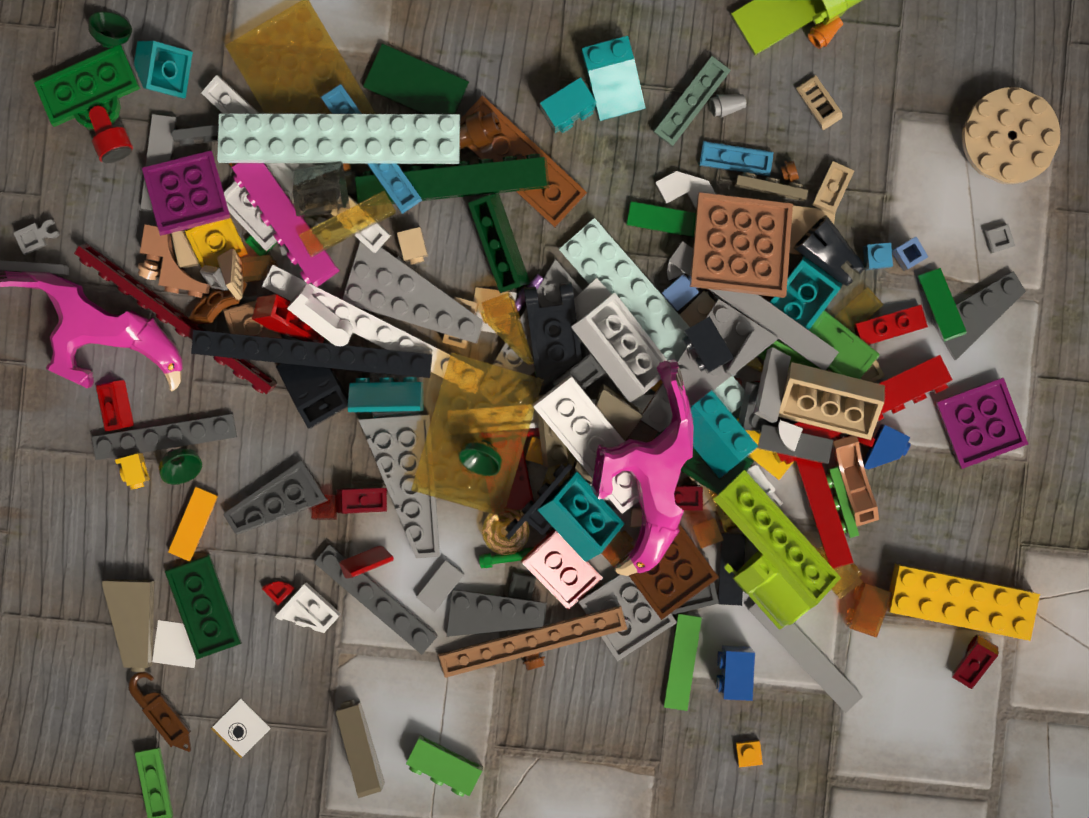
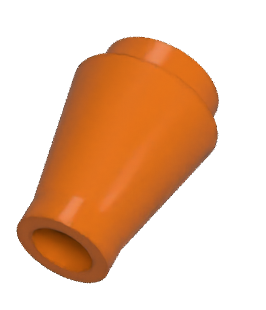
[808,18,843,49]

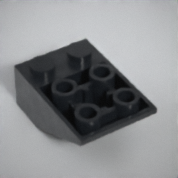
[276,363,348,429]

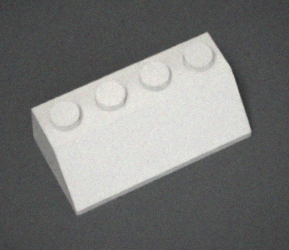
[571,293,667,402]

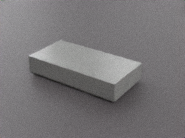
[726,331,760,377]
[416,560,464,612]

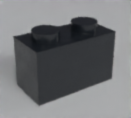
[682,316,734,374]

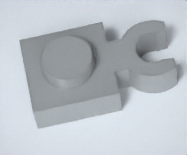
[14,220,60,255]

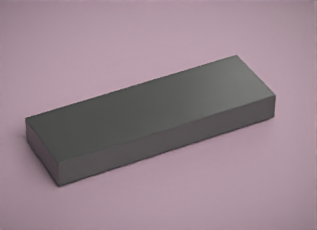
[757,425,833,464]

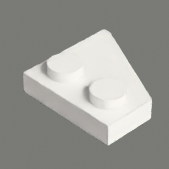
[275,582,341,633]

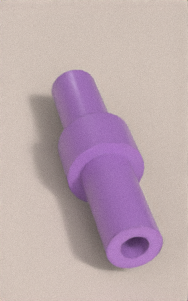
[513,274,544,316]

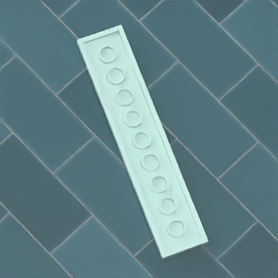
[217,114,460,164]
[559,218,745,414]

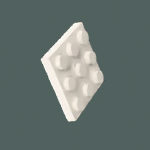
[224,163,318,251]

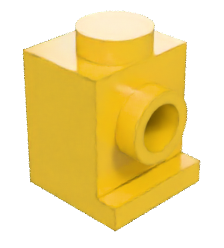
[115,453,150,490]

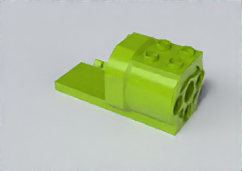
[730,0,862,56]
[713,470,841,630]

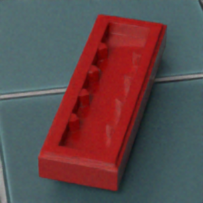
[853,304,928,345]

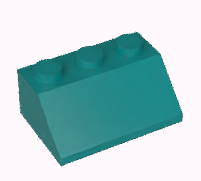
[348,377,424,412]
[691,390,758,479]
[538,472,625,562]

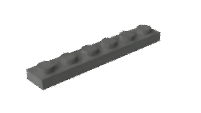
[92,414,237,460]
[314,544,438,655]

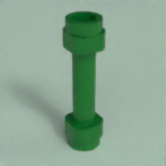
[479,547,534,569]

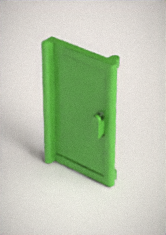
[809,310,880,379]

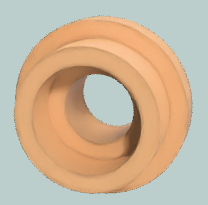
[137,260,161,280]

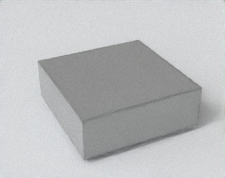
[984,224,1015,253]
[200,265,228,290]

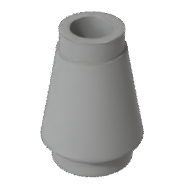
[709,94,746,118]

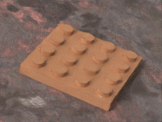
[690,192,793,298]

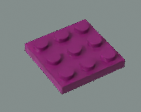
[142,151,230,236]
[935,378,1028,469]

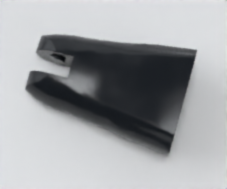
[794,215,865,286]

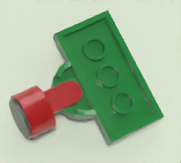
[34,45,141,163]

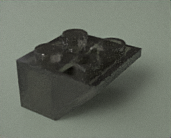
[292,161,350,218]

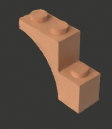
[140,225,211,298]
[833,435,879,526]

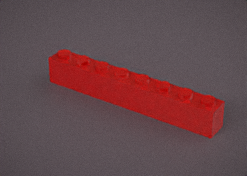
[773,355,953,465]

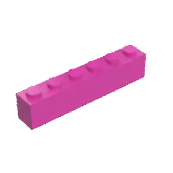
[232,163,340,287]

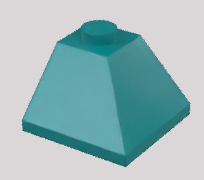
[134,41,193,99]

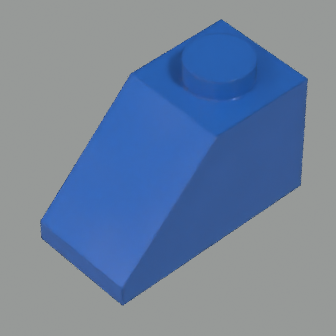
[863,424,911,470]

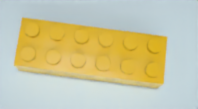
[885,564,1040,641]

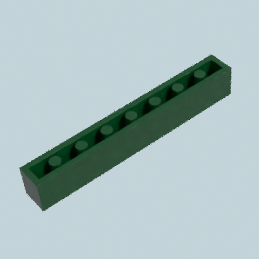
[355,154,550,207]

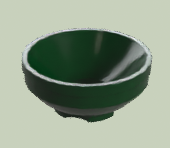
[88,11,132,48]
[459,440,502,476]
[158,448,202,485]

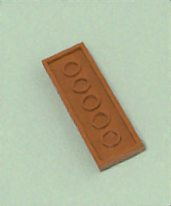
[460,95,587,228]

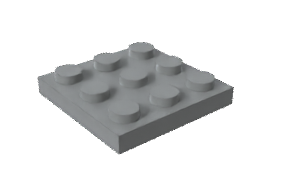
[578,574,677,661]

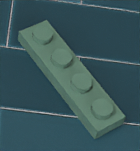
[654,56,731,147]

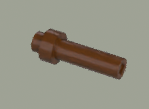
[412,111,502,166]

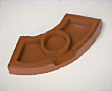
[189,281,247,324]

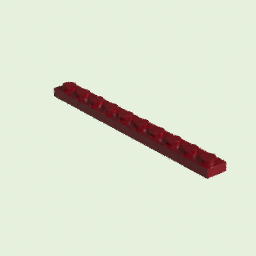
[74,243,277,394]

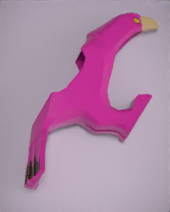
[0,271,183,391]
[591,359,693,576]

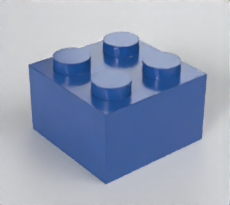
[716,645,755,701]

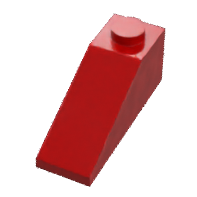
[252,294,324,343]

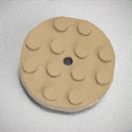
[962,87,1060,184]

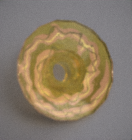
[482,508,529,555]

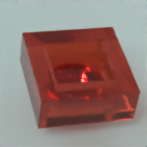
[311,495,337,520]

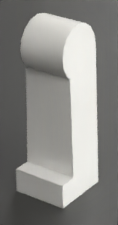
[287,284,353,346]

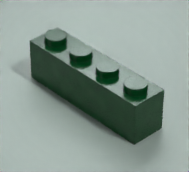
[468,193,530,293]

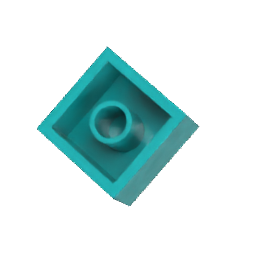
[540,77,596,134]

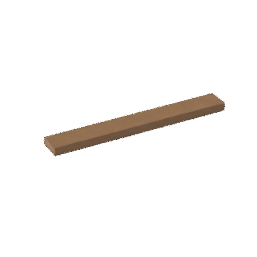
[438,605,627,678]

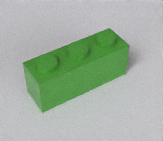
[406,735,483,797]

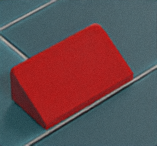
[96,380,134,432]
[339,546,394,579]

